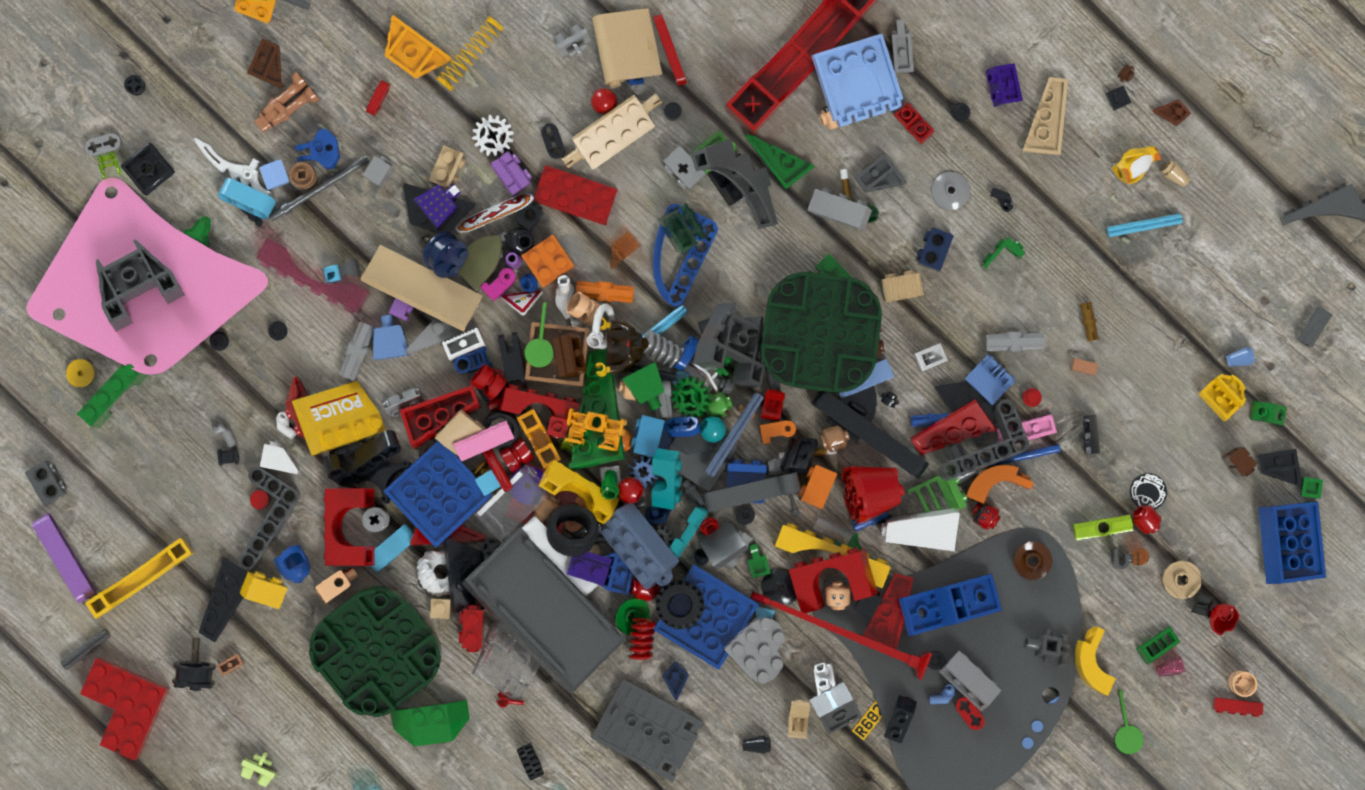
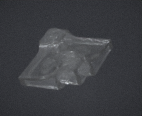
[471,623,540,698]

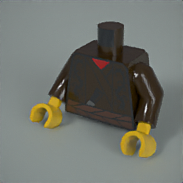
[595,318,649,377]

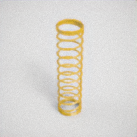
[436,16,504,91]

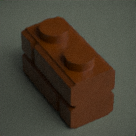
[552,333,587,377]
[1222,447,1257,477]

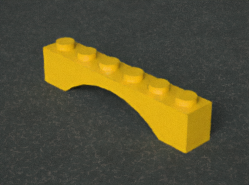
[775,523,891,588]
[85,537,195,619]

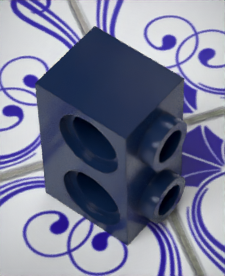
[916,227,954,272]

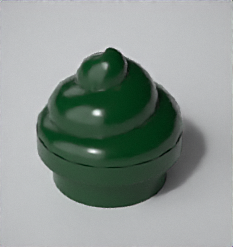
[867,203,879,223]

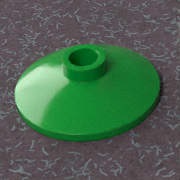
[615,598,650,635]

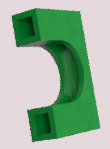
[77,364,148,428]

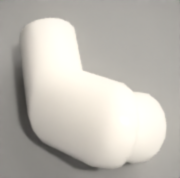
[276,412,296,440]

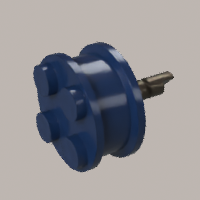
[421,232,469,278]

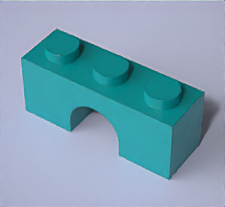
[652,448,683,510]

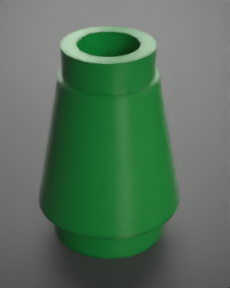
[600,470,619,500]

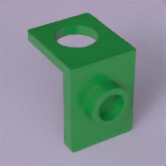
[1250,401,1287,426]

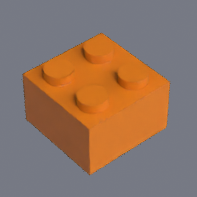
[521,234,575,289]
[798,465,837,509]

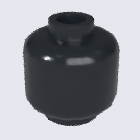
[506,227,534,254]

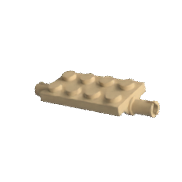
[561,93,662,170]

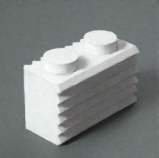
[442,328,486,361]

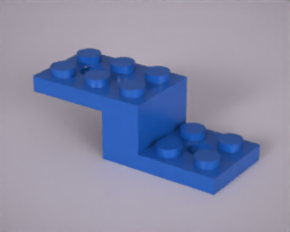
[899,573,1002,636]

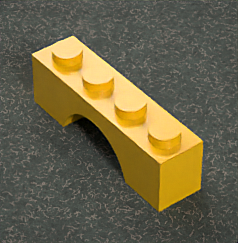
[538,460,619,525]

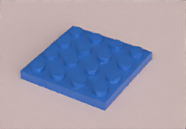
[383,441,493,548]
[654,564,759,670]

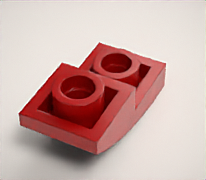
[894,102,935,145]

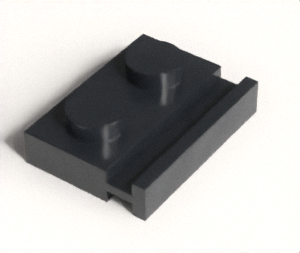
[780,437,818,474]

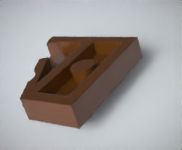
[247,38,282,89]

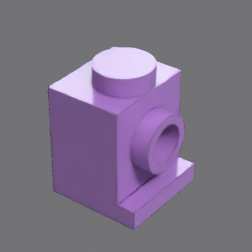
[389,298,414,322]

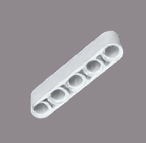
[522,516,598,597]

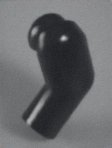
[990,187,1013,212]

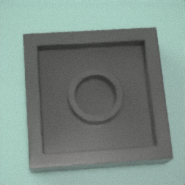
[699,521,748,570]

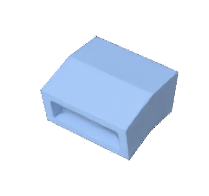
[259,159,289,190]

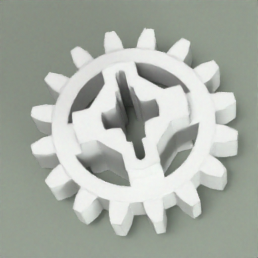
[472,115,514,157]

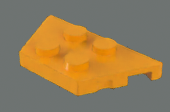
[384,15,452,79]

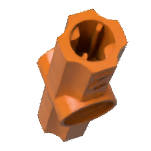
[576,281,634,303]

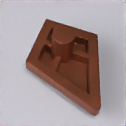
[1152,99,1191,126]

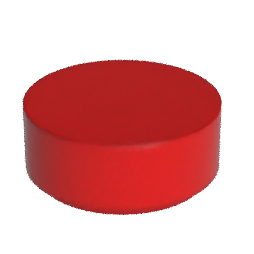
[250,490,270,509]

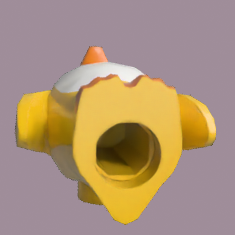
[1111,146,1161,184]

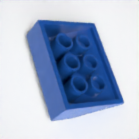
[1258,501,1326,584]

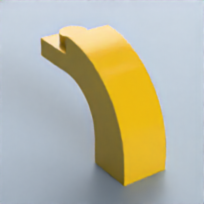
[1074,626,1116,696]

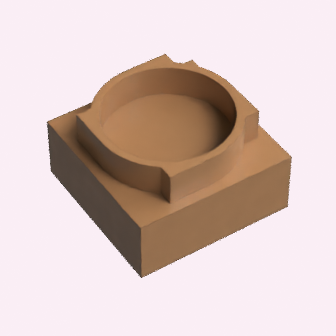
[525,322,590,387]

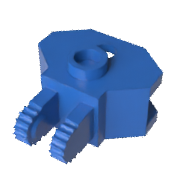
[295,129,340,170]

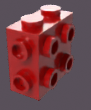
[459,604,485,652]

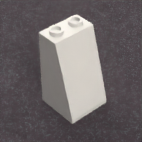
[880,508,960,551]

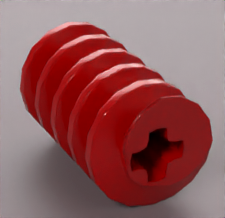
[628,618,656,660]

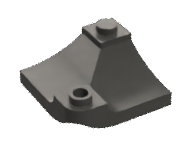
[668,416,737,492]

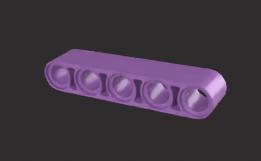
[32,513,96,603]

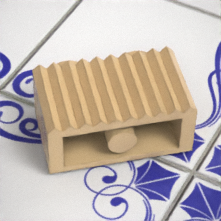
[881,270,924,303]

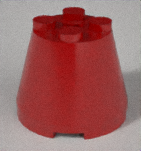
[841,466,904,524]

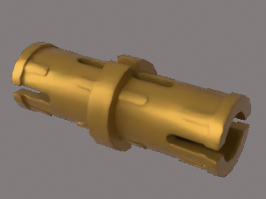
[1080,302,1099,342]

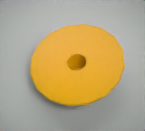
[66,359,95,388]

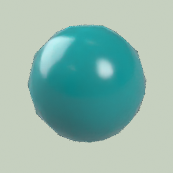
[700,416,726,443]

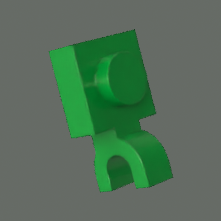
[747,543,771,579]

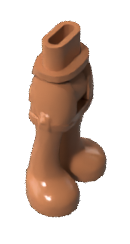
[254,72,320,133]

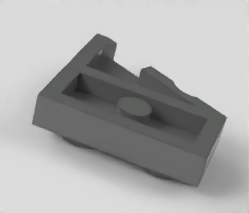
[854,154,907,193]

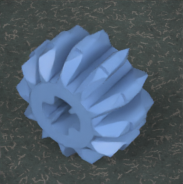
[627,456,659,488]

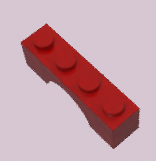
[498,385,580,419]

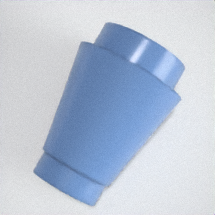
[1226,347,1255,367]

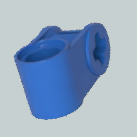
[454,347,492,374]

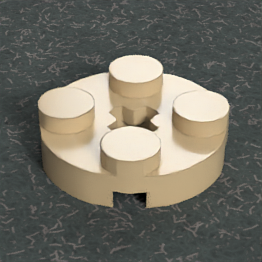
[1162,561,1201,599]

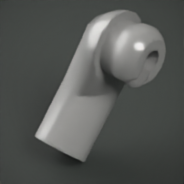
[212,423,237,448]

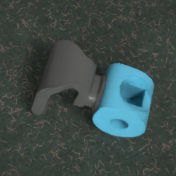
[323,259,361,284]

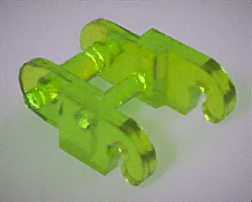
[98,152,122,180]

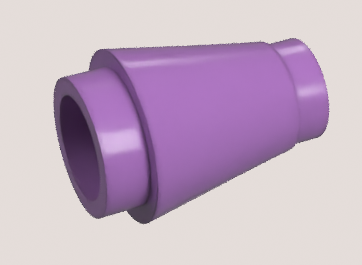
[504,251,523,270]

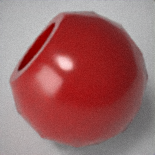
[591,88,617,115]
[618,477,644,503]

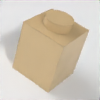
[430,598,452,619]

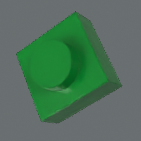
[1300,477,1323,499]

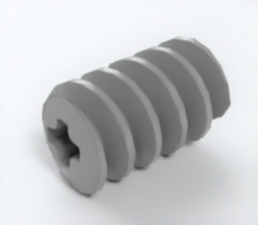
[642,330,684,368]
[362,507,390,532]

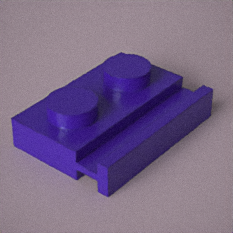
[566,552,612,586]

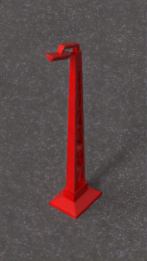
[750,591,932,680]

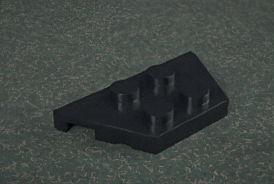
[403,183,475,233]
[934,381,995,447]
[443,539,484,613]

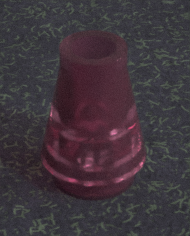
[1156,656,1186,677]

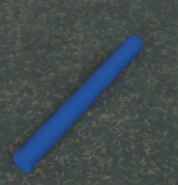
[984,444,1060,468]

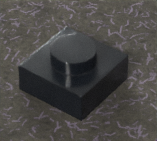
[1105,85,1131,111]

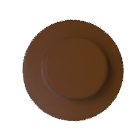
[1118,65,1135,83]

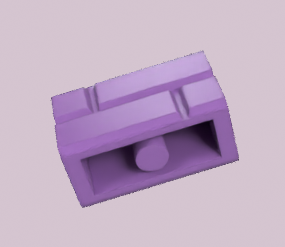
[490,151,532,197]

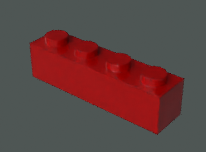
[1213,697,1264,717]

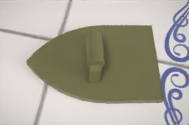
[458,235,502,291]

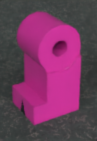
[480,268,516,302]

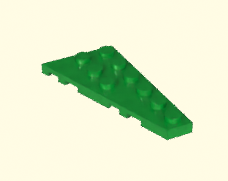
[568,348,625,471]

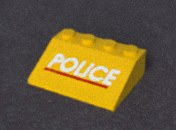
[292,381,386,456]

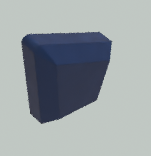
[646,506,671,525]
[662,662,689,701]

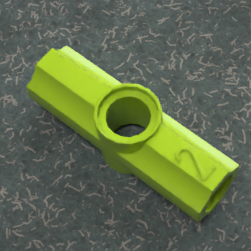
[1073,514,1133,541]

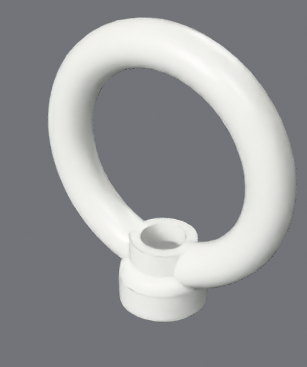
[586,303,615,349]

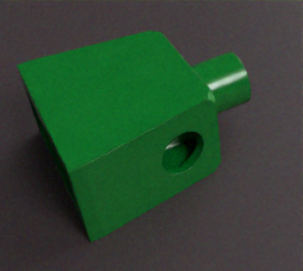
[621,362,664,411]

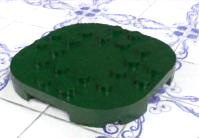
[761,272,882,393]
[309,586,442,717]

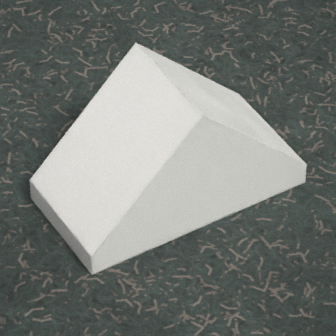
[913,343,948,372]

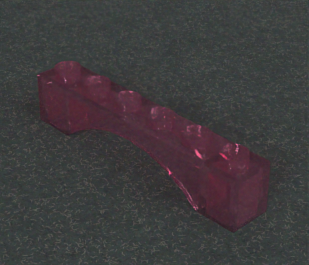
[256,238,370,314]

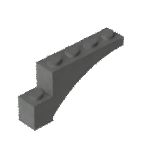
[1280,183,1365,226]

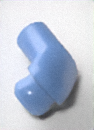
[929,684,955,704]

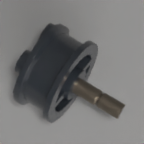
[172,638,216,691]

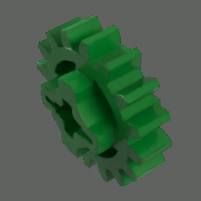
[671,376,712,418]

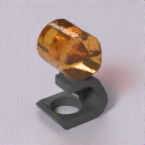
[1111,547,1149,569]

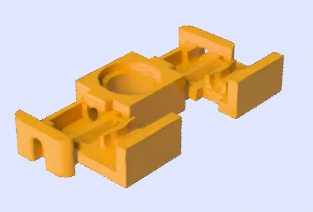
[565,409,627,451]

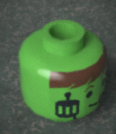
[706,392,734,418]

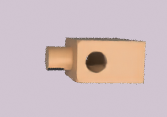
[314,567,358,605]

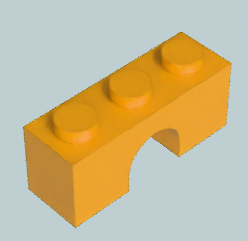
[517,409,562,469]

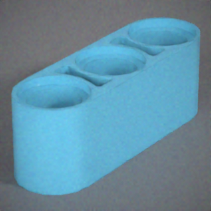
[218,178,276,219]
[370,523,414,574]

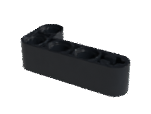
[323,430,401,486]

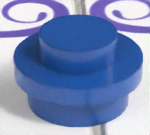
[520,273,538,293]

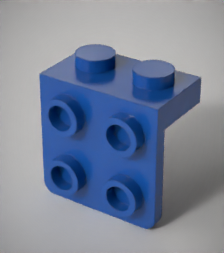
[727,460,767,503]

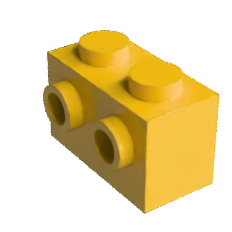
[239,571,288,609]

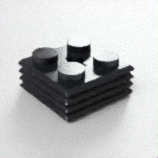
[121,142,175,196]

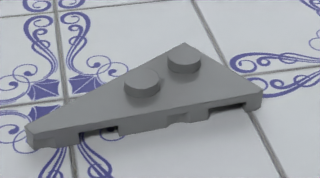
[405,318,477,355]

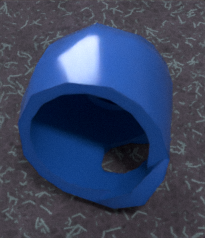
[274,544,310,583]

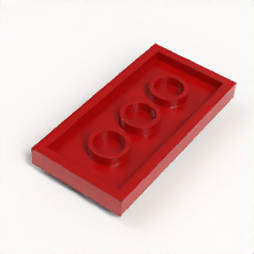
[533,165,618,226]

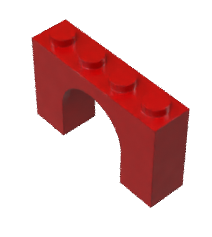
[324,488,375,566]
[789,547,878,613]

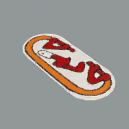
[456,194,534,232]

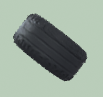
[546,504,599,557]

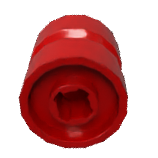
[470,364,507,400]
[499,438,535,473]

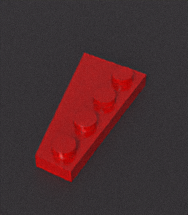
[911,399,997,455]
[859,573,914,650]

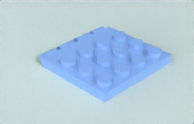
[811,34,903,127]

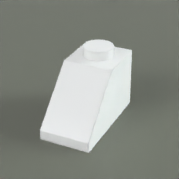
[260,441,300,474]

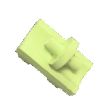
[240,752,277,787]

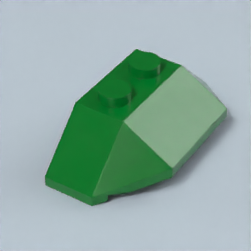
[391,700,470,747]

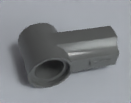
[945,443,977,484]

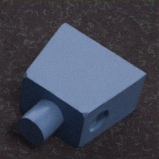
[373,315,411,360]

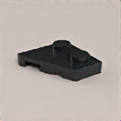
[1257,449,1302,486]

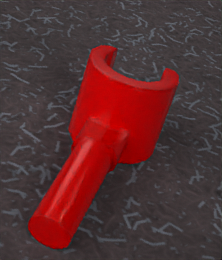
[496,692,524,708]

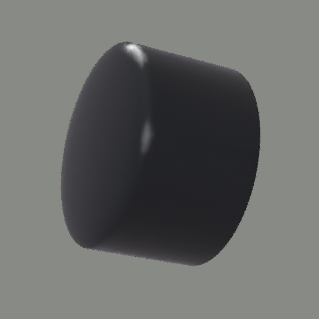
[664,102,681,121]

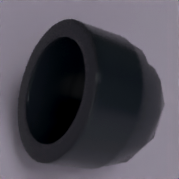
[694,549,709,566]

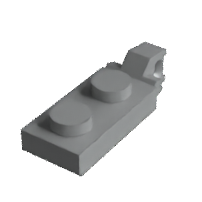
[891,19,914,74]

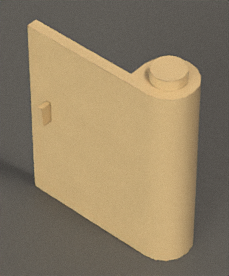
[592,8,662,88]

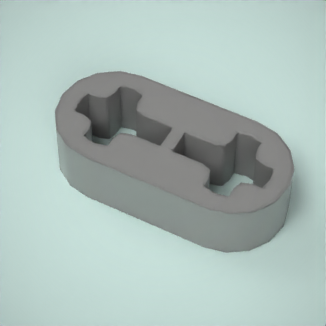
[85,133,122,157]

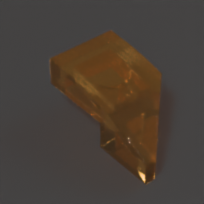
[610,231,641,269]

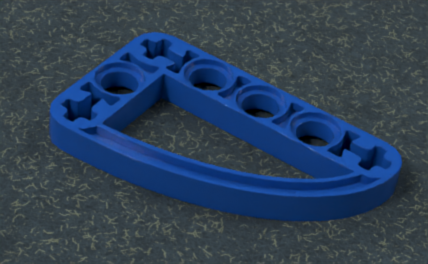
[653,204,718,307]

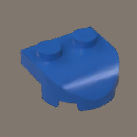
[601,553,633,595]

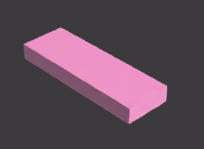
[997,414,1057,444]
[453,421,514,462]

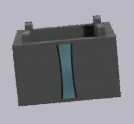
[810,682,862,735]

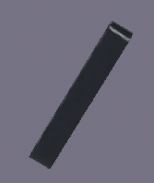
[811,391,929,480]

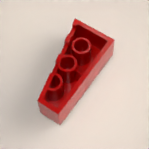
[400,385,481,450]

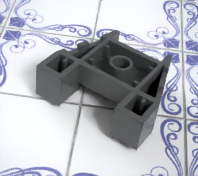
[96,239,185,332]
[693,302,765,388]

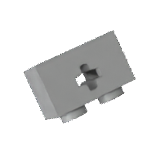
[663,146,706,191]
[363,156,394,189]

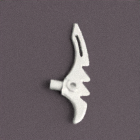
[194,138,271,196]

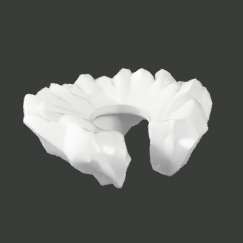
[417,550,450,597]

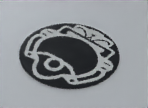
[1130,473,1167,510]

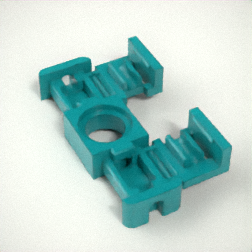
[669,506,708,559]

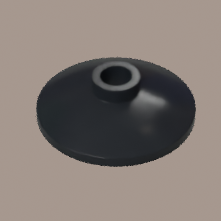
[762,568,797,606]

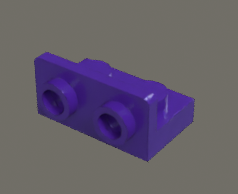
[986,63,1023,107]

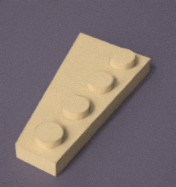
[1022,77,1068,156]

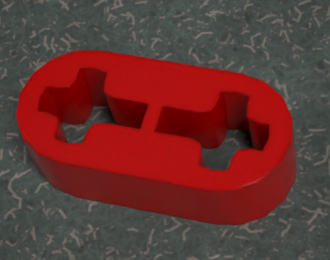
[366,80,391,116]
[955,697,985,730]

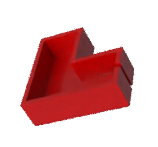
[80,657,170,761]

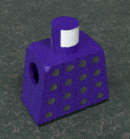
[412,184,461,230]

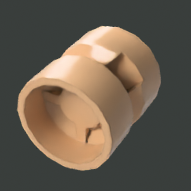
[566,292,600,326]
[1228,670,1258,697]

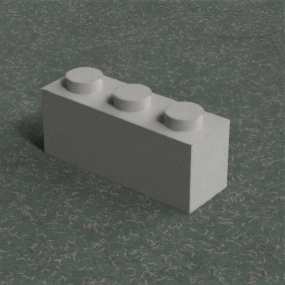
[807,188,872,232]
[939,651,1002,711]

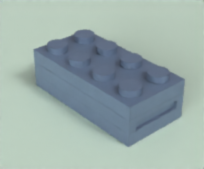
[599,503,679,590]

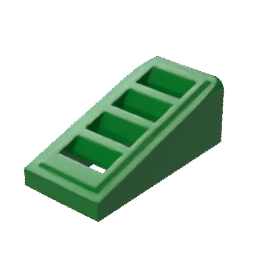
[1136,626,1180,664]

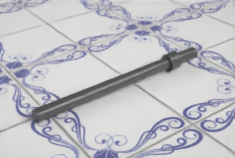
[269,155,370,222]

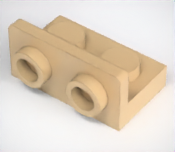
[429,145,467,189]

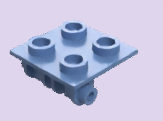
[965,354,1016,405]

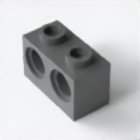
[25,461,67,506]

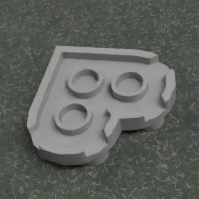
[723,617,785,684]

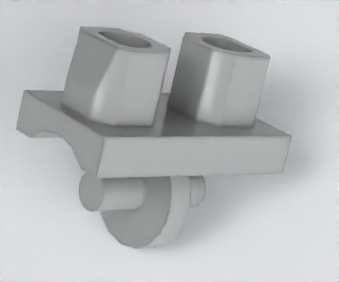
[555,24,591,58]

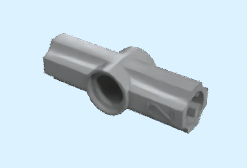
[339,322,375,381]
[985,332,1045,352]

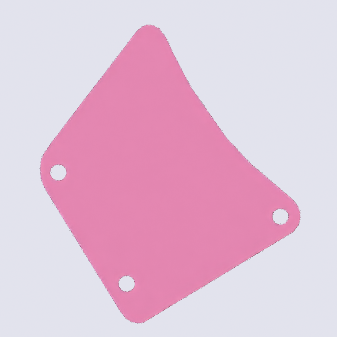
[27,177,268,375]

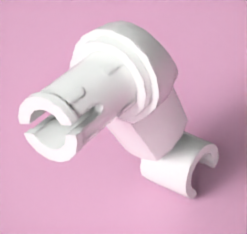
[555,275,583,328]

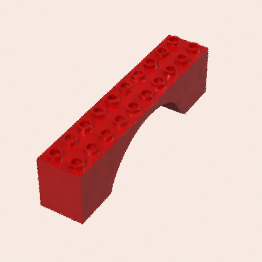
[725,0,878,136]

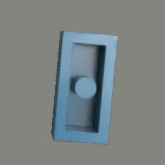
[631,415,665,457]

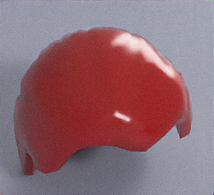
[1209,604,1240,635]

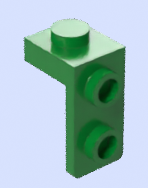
[982,237,1025,270]

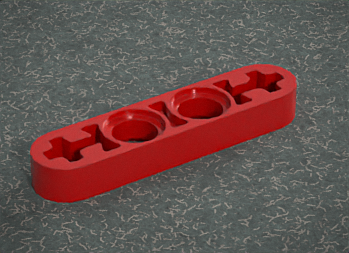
[653,14,687,87]

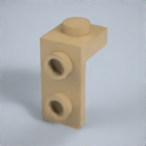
[787,700,811,739]

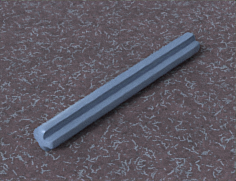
[705,392,763,477]

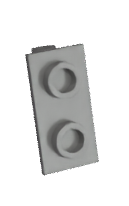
[383,387,424,418]

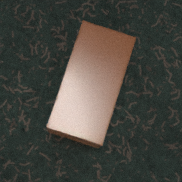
[1071,358,1098,376]
[217,653,245,676]

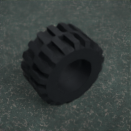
[656,580,704,629]

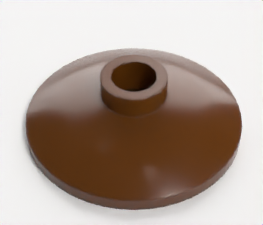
[1014,542,1052,580]

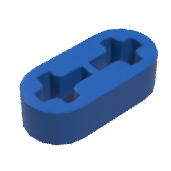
[673,336,699,371]
[664,417,701,437]

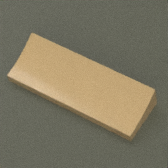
[360,245,483,332]

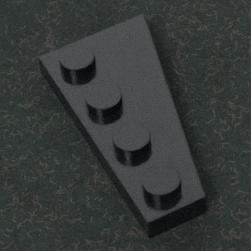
[198,557,248,643]

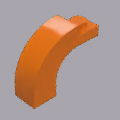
[965,465,1034,503]

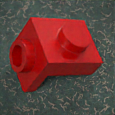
[761,389,785,422]
[547,416,568,438]

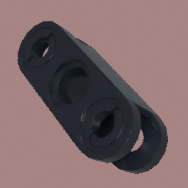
[498,332,528,389]

